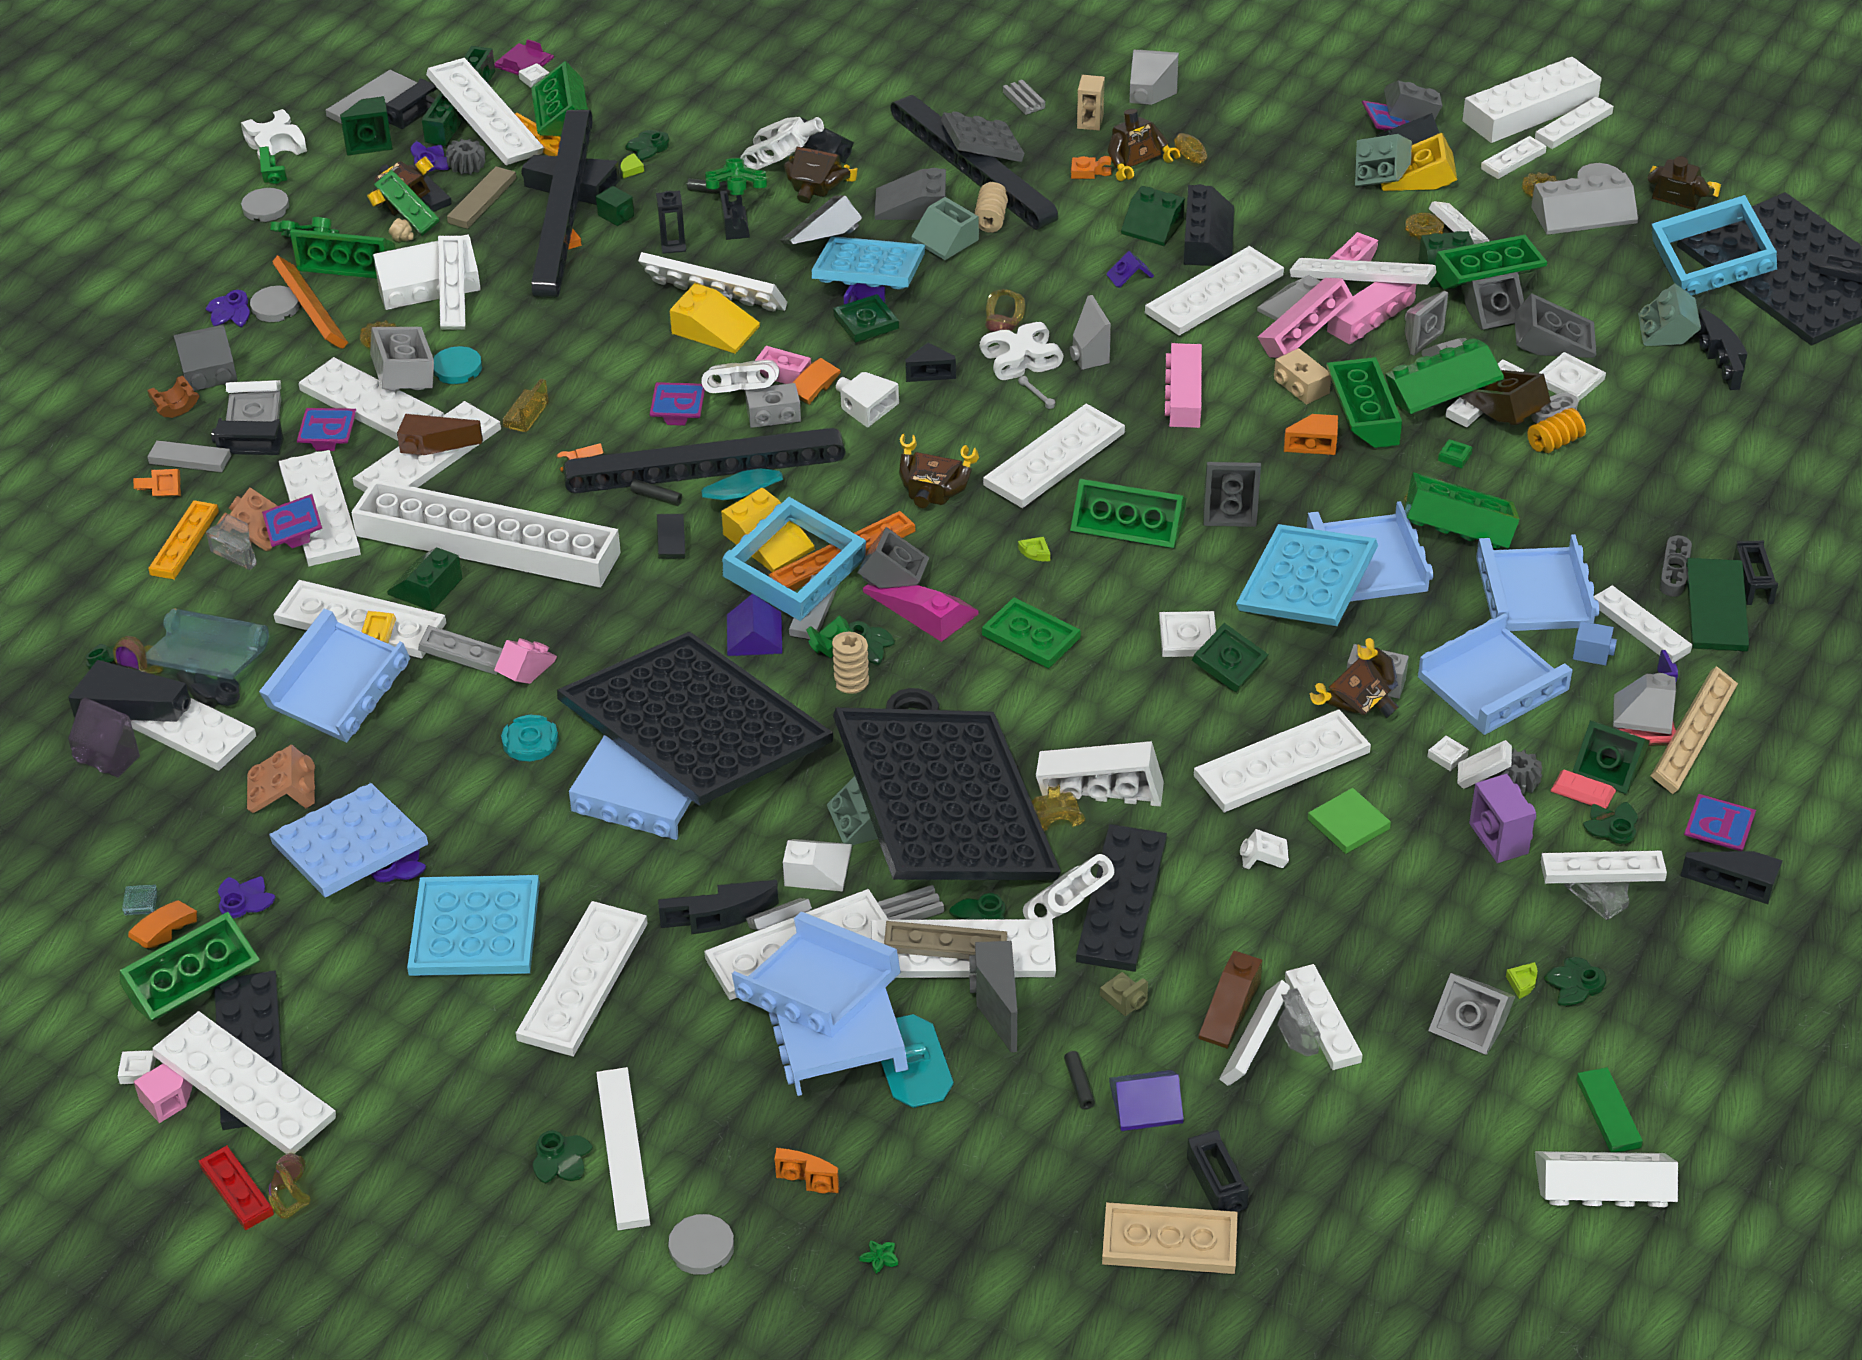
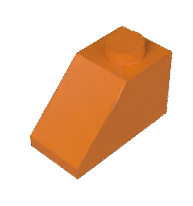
[1284,414,1338,455]

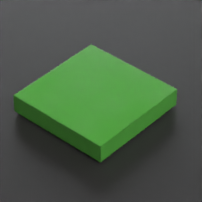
[1308,788,1391,854]

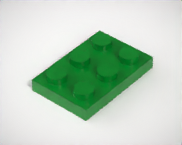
[982,597,1081,668]

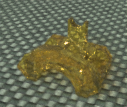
[1031,784,1085,831]

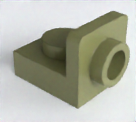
[1100,972,1148,1016]

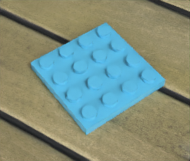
[812,236,925,289]
[1236,524,1378,626]
[407,875,540,976]

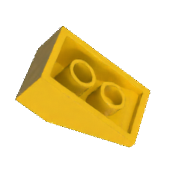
[1381,133,1457,191]
[670,283,760,354]
[721,488,815,572]

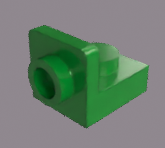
[259,146,287,184]
[806,615,852,658]

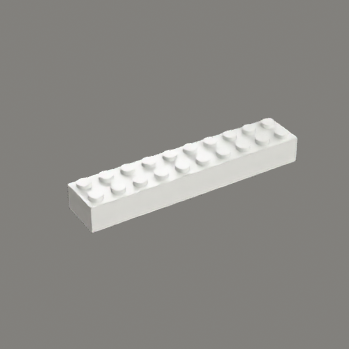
[351,479,621,588]

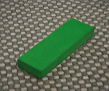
[374,170,440,236]
[1576,1067,1643,1152]

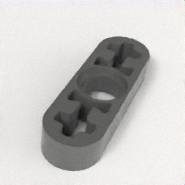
[1660,535,1692,597]

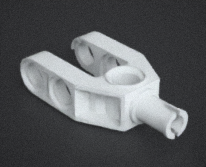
[741,117,824,170]

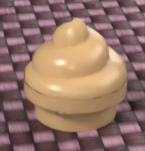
[388,218,414,242]

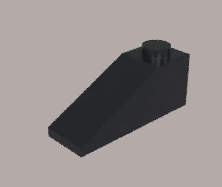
[1681,851,1783,904]

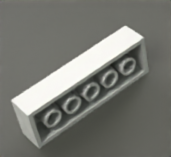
[1462,57,1601,143]

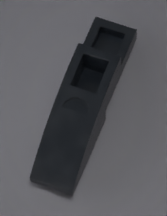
[1695,309,1748,390]
[658,880,779,934]

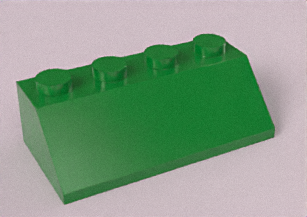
[531,61,588,136]
[290,229,396,279]
[1434,235,1548,289]
[1385,339,1504,414]
[1326,357,1402,448]
[1405,472,1520,548]
[1070,479,1187,548]
[120,912,260,1022]

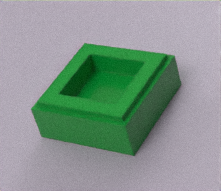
[1438,439,1473,468]

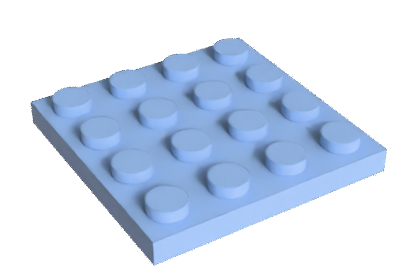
[269,783,428,897]

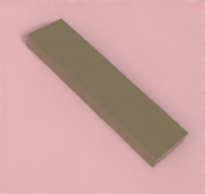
[447,167,516,229]
[884,921,1007,960]

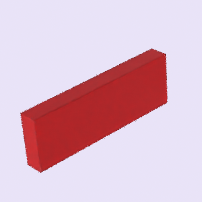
[199,1146,274,1230]

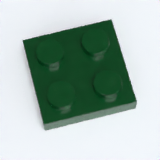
[833,294,899,343]
[1191,623,1269,692]

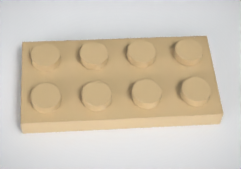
[1102,1203,1237,1274]

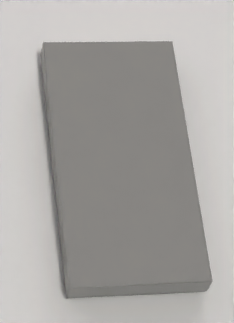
[326,70,417,123]

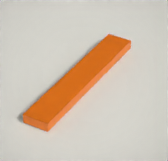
[272,255,348,349]
[769,511,915,591]

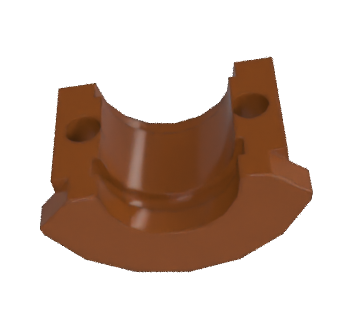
[148,375,199,418]

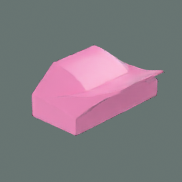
[1329,232,1378,261]
[755,346,811,384]

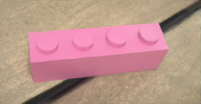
[1258,278,1354,358]
[1327,282,1416,345]
[1165,343,1202,428]

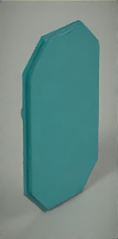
[701,468,783,501]
[881,1014,954,1108]

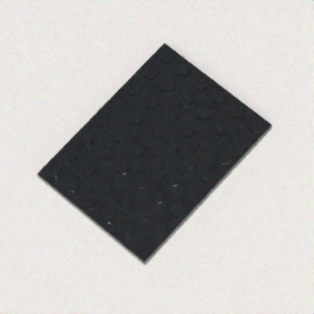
[1677,192,1862,346]
[557,631,833,806]
[833,707,1061,880]

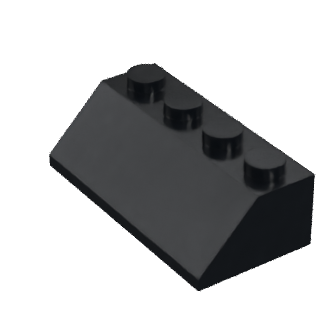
[1184,184,1234,266]

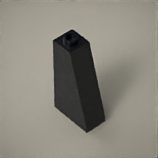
[521,155,620,205]
[68,660,191,722]

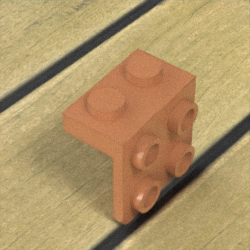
[215,487,277,551]
[247,744,315,813]

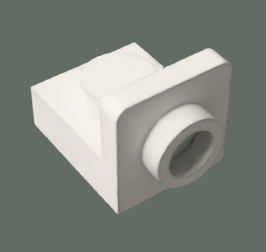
[1240,829,1289,869]

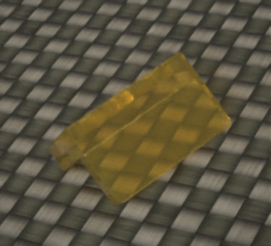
[502,379,549,432]

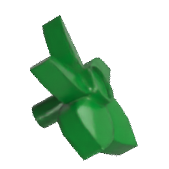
[859,1240,898,1274]

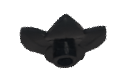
[190,671,240,706]

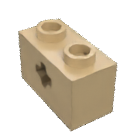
[1077,75,1105,131]
[1274,348,1331,405]

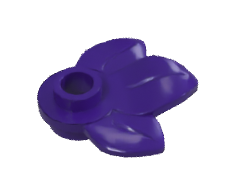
[411,141,450,172]
[206,290,250,327]
[371,849,426,882]
[218,876,275,918]

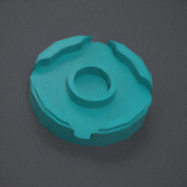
[433,346,482,384]
[501,715,559,761]

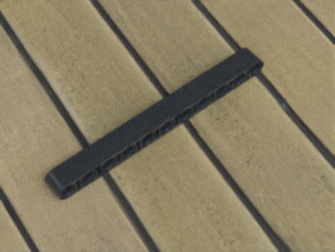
[890,95,1058,230]
[532,110,593,297]
[563,428,846,493]

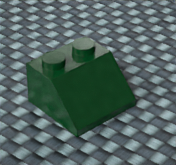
[340,96,393,156]
[1121,186,1185,246]
[1419,231,1474,288]
[387,547,463,611]
[1572,720,1650,794]

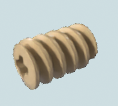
[975,182,1008,232]
[832,632,869,694]

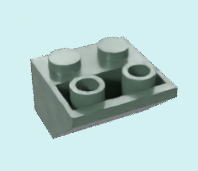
[1355,134,1412,187]
[911,197,979,260]
[1638,283,1701,346]
[827,776,878,845]

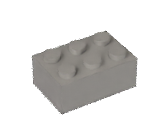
[370,327,434,391]

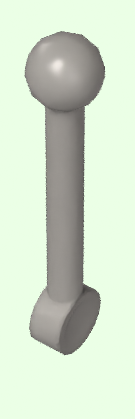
[1018,376,1055,409]

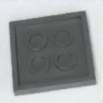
[941,112,1025,162]

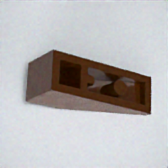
[397,414,483,455]
[1199,950,1263,1049]

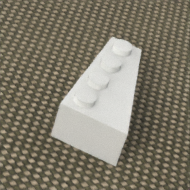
[1036,741,1164,806]

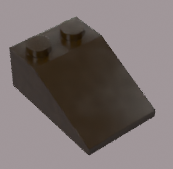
[1459,370,1551,425]

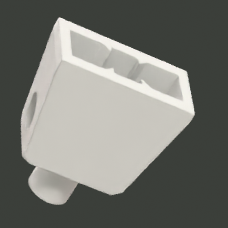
[836,372,899,427]

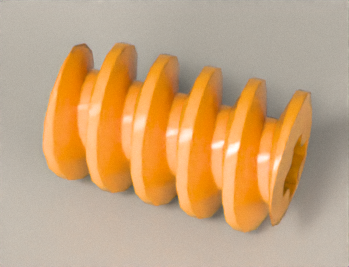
[1527,408,1586,453]

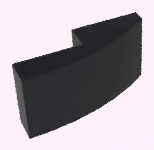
[657,514,685,559]

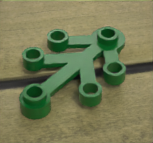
[705,158,767,195]
[270,217,339,237]

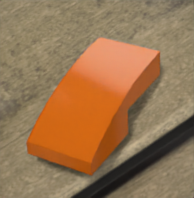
[793,358,841,405]
[128,900,197,948]
[775,1148,839,1193]

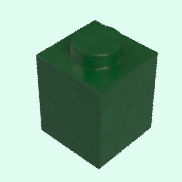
[596,186,634,226]

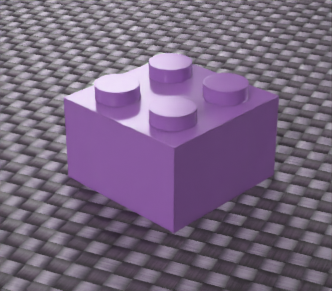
[1469,774,1536,863]

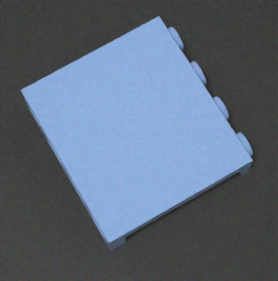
[1307,501,1433,601]
[1476,534,1599,631]
[259,608,410,743]
[1418,613,1572,735]
[569,735,692,840]
[732,911,901,1037]
[769,988,908,1096]

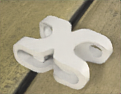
[241,109,307,160]
[979,322,1063,380]
[702,360,779,393]
[1023,854,1114,919]

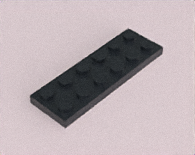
[1076,824,1167,972]
[215,970,283,1130]

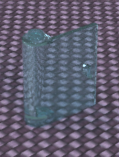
[141,609,269,680]

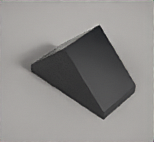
[905,342,956,382]

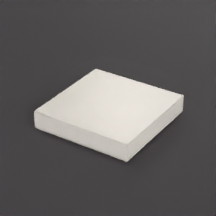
[1539,352,1606,402]
[1159,611,1216,657]

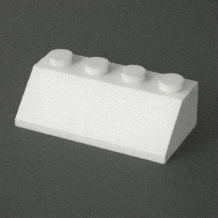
[373,234,481,310]
[1535,1151,1678,1207]

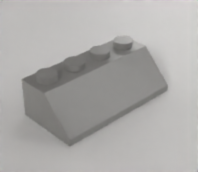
[1531,173,1638,235]

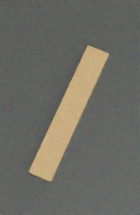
[1650,666,1738,794]

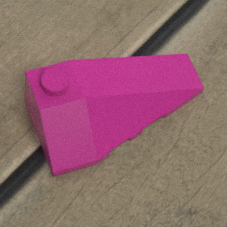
[863,583,978,642]

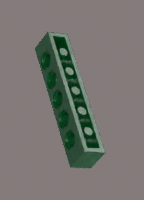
[422,46,495,146]

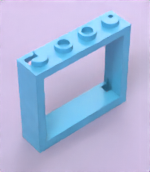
[1652,195,1777,295]
[722,497,866,621]

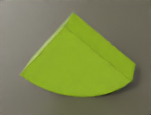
[621,153,644,178]
[1018,537,1050,561]
[1506,962,1538,999]

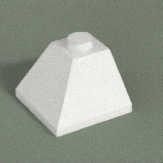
[783,839,852,891]

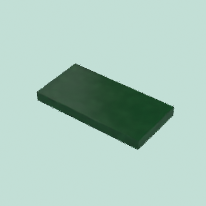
[1686,558,1749,651]

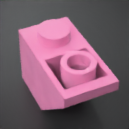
[494,638,557,684]
[134,1063,193,1123]

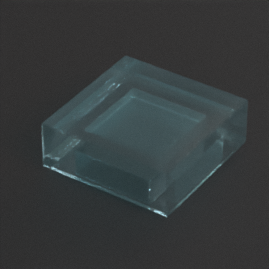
[122,885,157,915]

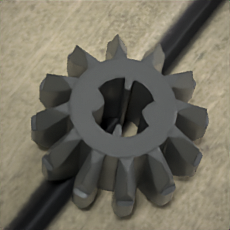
[446,138,485,175]
[1493,748,1542,795]

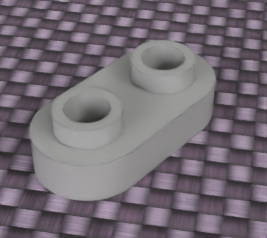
[1531,393,1578,423]

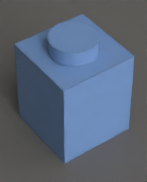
[1573,621,1617,666]

